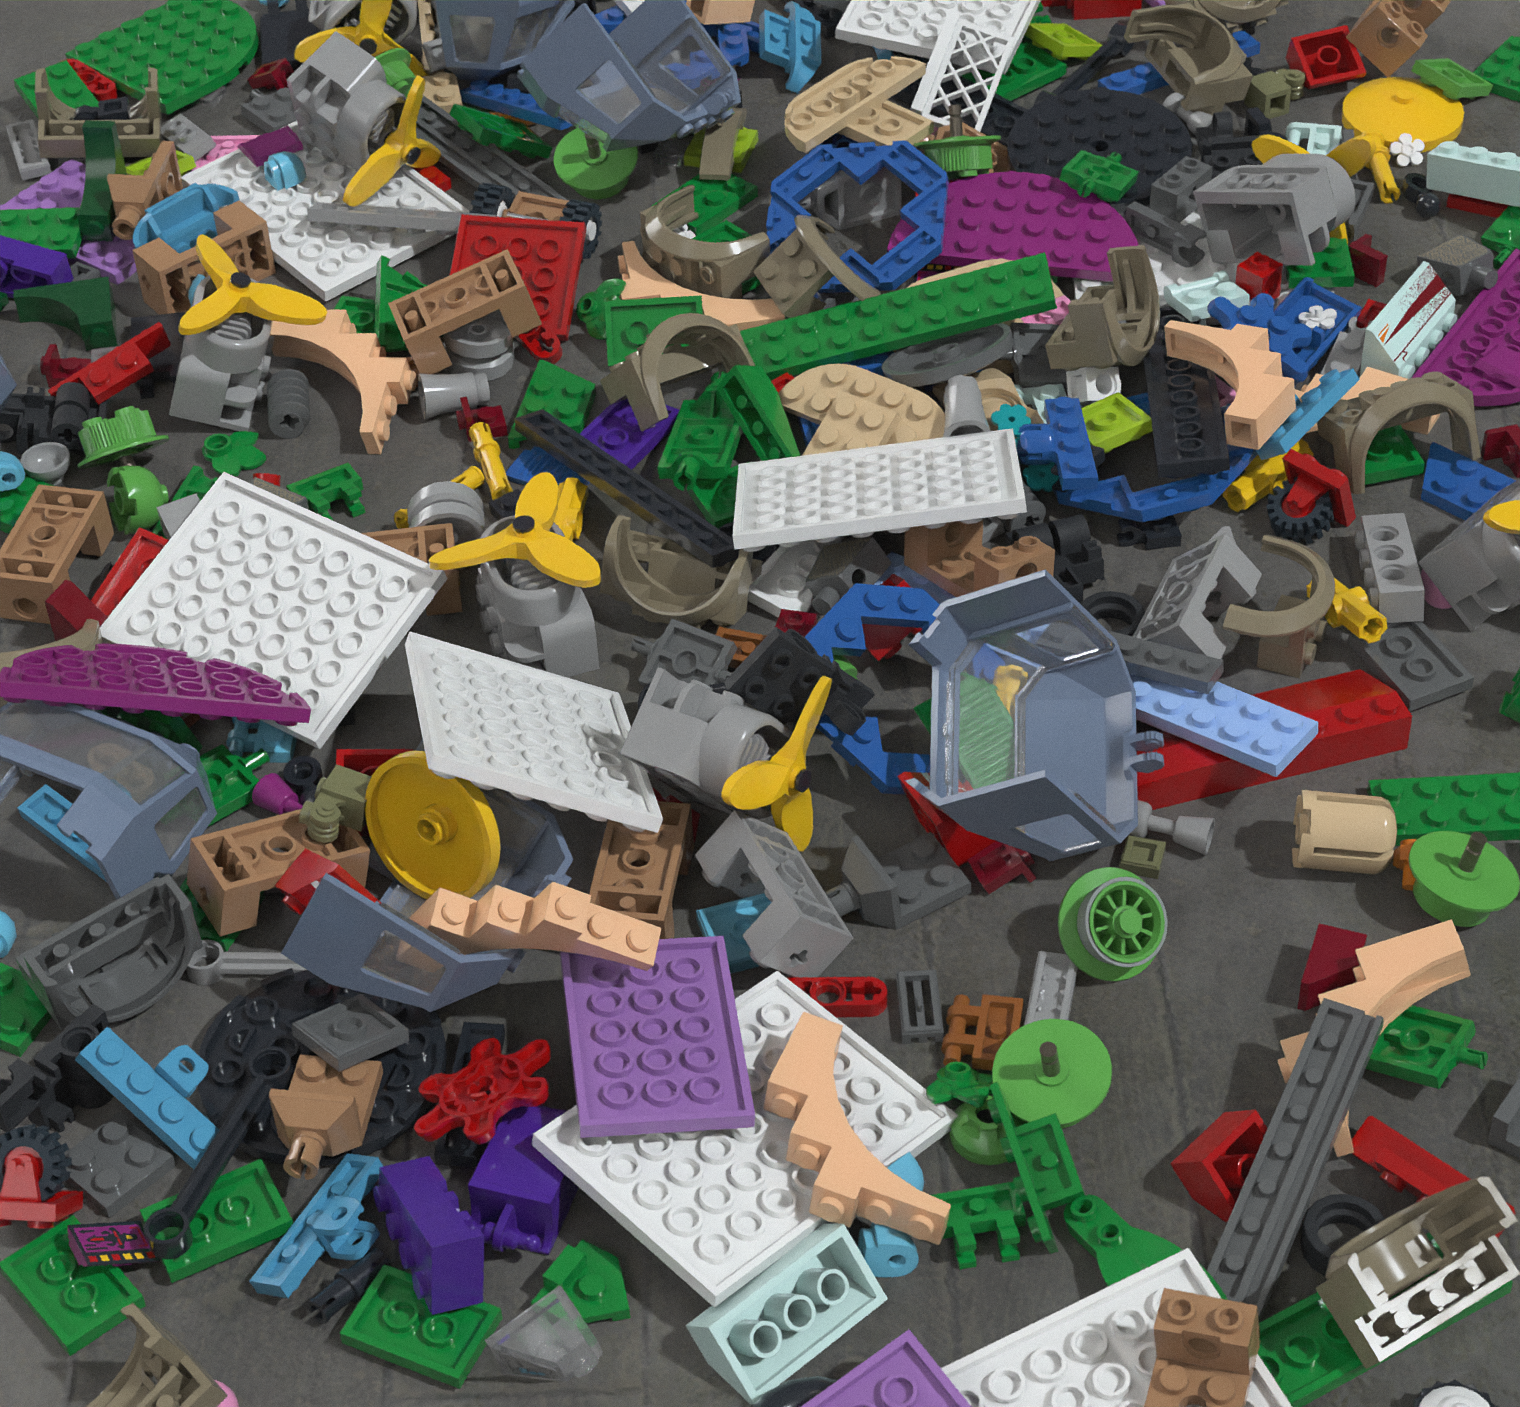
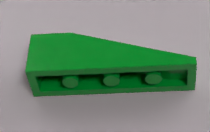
[716,365,800,461]

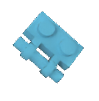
[226,717,297,763]

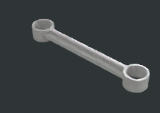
[186,940,425,986]

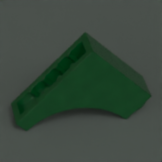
[77,120,127,241]
[13,276,118,351]

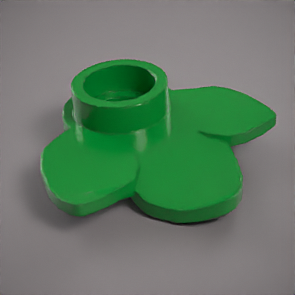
[576,278,626,340]
[202,431,267,477]
[926,1062,993,1108]

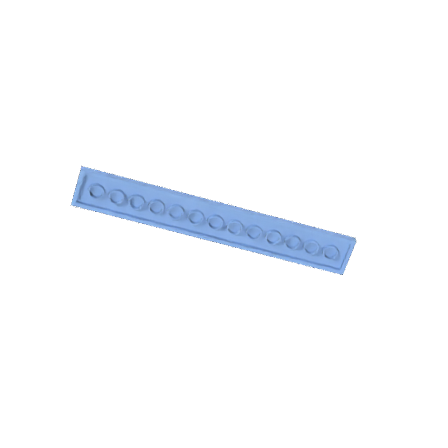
[874,552,1318,777]

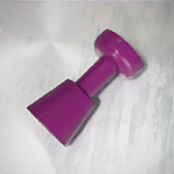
[252,773,303,815]

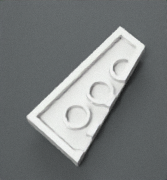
[748,536,843,617]

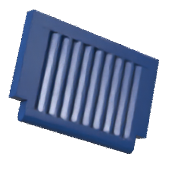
[506,446,590,486]

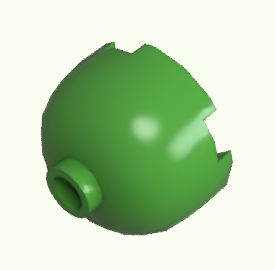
[107,466,169,535]

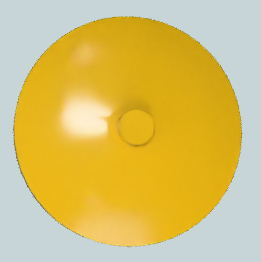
[1341,77,1464,153]
[365,750,500,899]

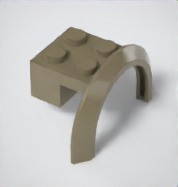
[753,215,881,318]
[1222,535,1335,678]

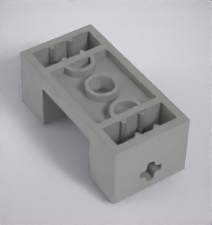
[1133,533,1262,660]
[695,810,853,977]

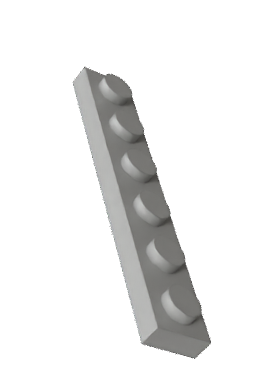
[307,202,496,236]

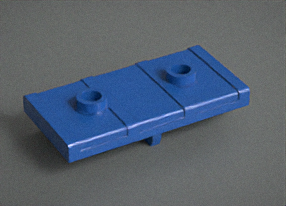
[1273,277,1362,387]

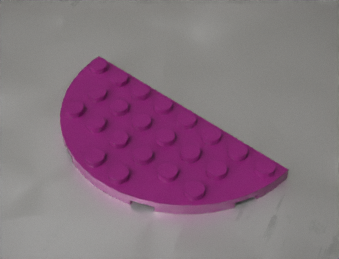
[887,171,1139,282]
[1412,249,1520,406]
[0,643,311,726]

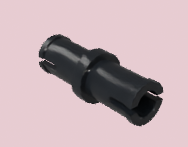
[307,1247,391,1324]

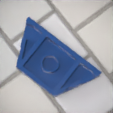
[1421,442,1516,520]

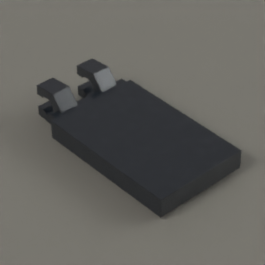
[260,0,318,70]
[130,312,186,399]

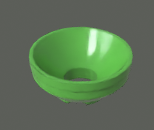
[949,1095,1026,1165]

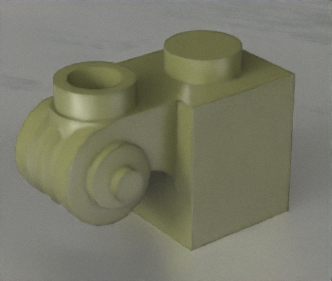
[1244,69,1305,119]
[299,764,372,843]

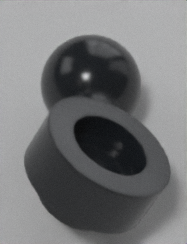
[1401,173,1441,218]
[283,756,323,805]

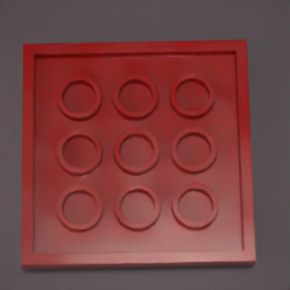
[450,214,587,341]

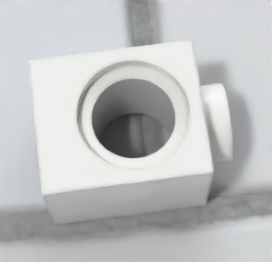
[1066,367,1121,405]

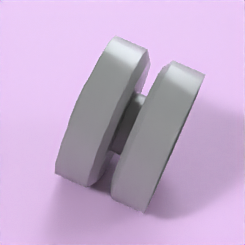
[442,309,514,381]
[407,481,485,570]

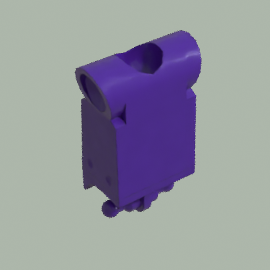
[468,1105,579,1256]

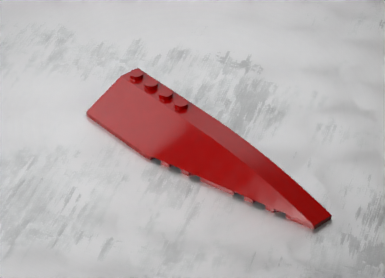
[992,669,1412,842]

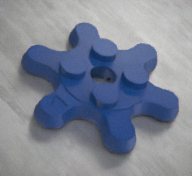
[1207,293,1312,383]

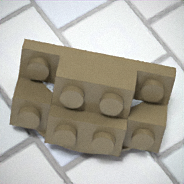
[1165,0,1289,33]
[600,515,763,629]

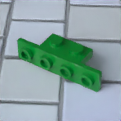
[987,1082,1086,1254]

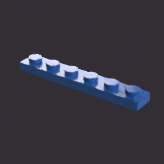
[1098,30,1261,95]
[460,80,585,130]

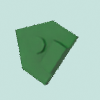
[531,1239,631,1331]

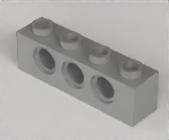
[1355,513,1425,623]

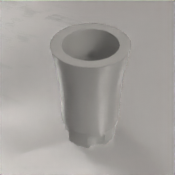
[417,372,490,420]
[943,375,991,437]

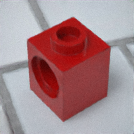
[1235,252,1283,304]

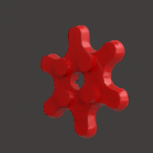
[414,1038,551,1144]

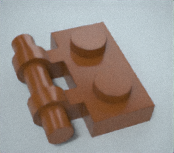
[941,994,1024,1071]

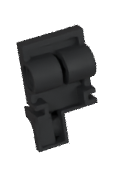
[1195,111,1263,180]
[0,382,107,454]
[1006,514,1104,617]
[724,627,875,736]
[0,1004,114,1133]

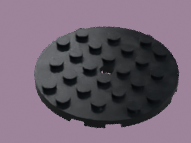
[1007,87,1192,213]
[198,964,447,1167]

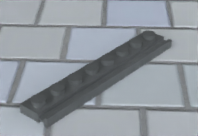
[416,95,569,203]
[1207,998,1383,1323]

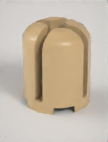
[1292,790,1397,874]

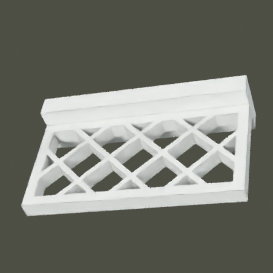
[910,9,1015,132]

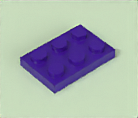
[580,399,679,470]

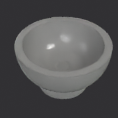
[21,442,70,486]

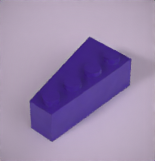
[0,235,74,298]
[373,1156,484,1315]

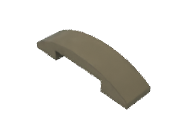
[699,108,747,180]

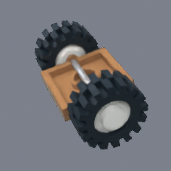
[469,182,602,259]

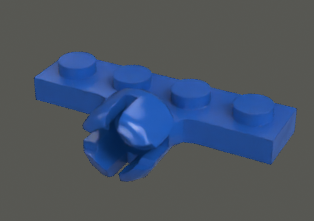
[1017,397,1098,490]

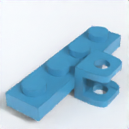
[1256,368,1360,460]
[17,784,107,882]
[75,1027,219,1169]
[249,1153,383,1298]

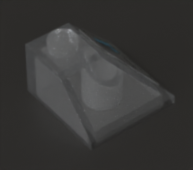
[484,1285,603,1382]

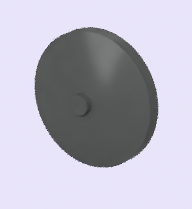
[882,323,1014,387]

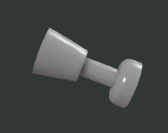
[1163,93,1213,134]
[1129,800,1215,855]

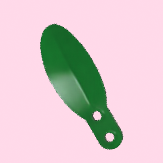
[1064,1195,1228,1300]

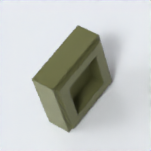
[1120,835,1166,879]

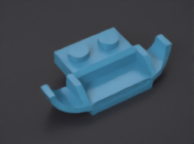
[759,1,821,94]
[133,183,239,254]

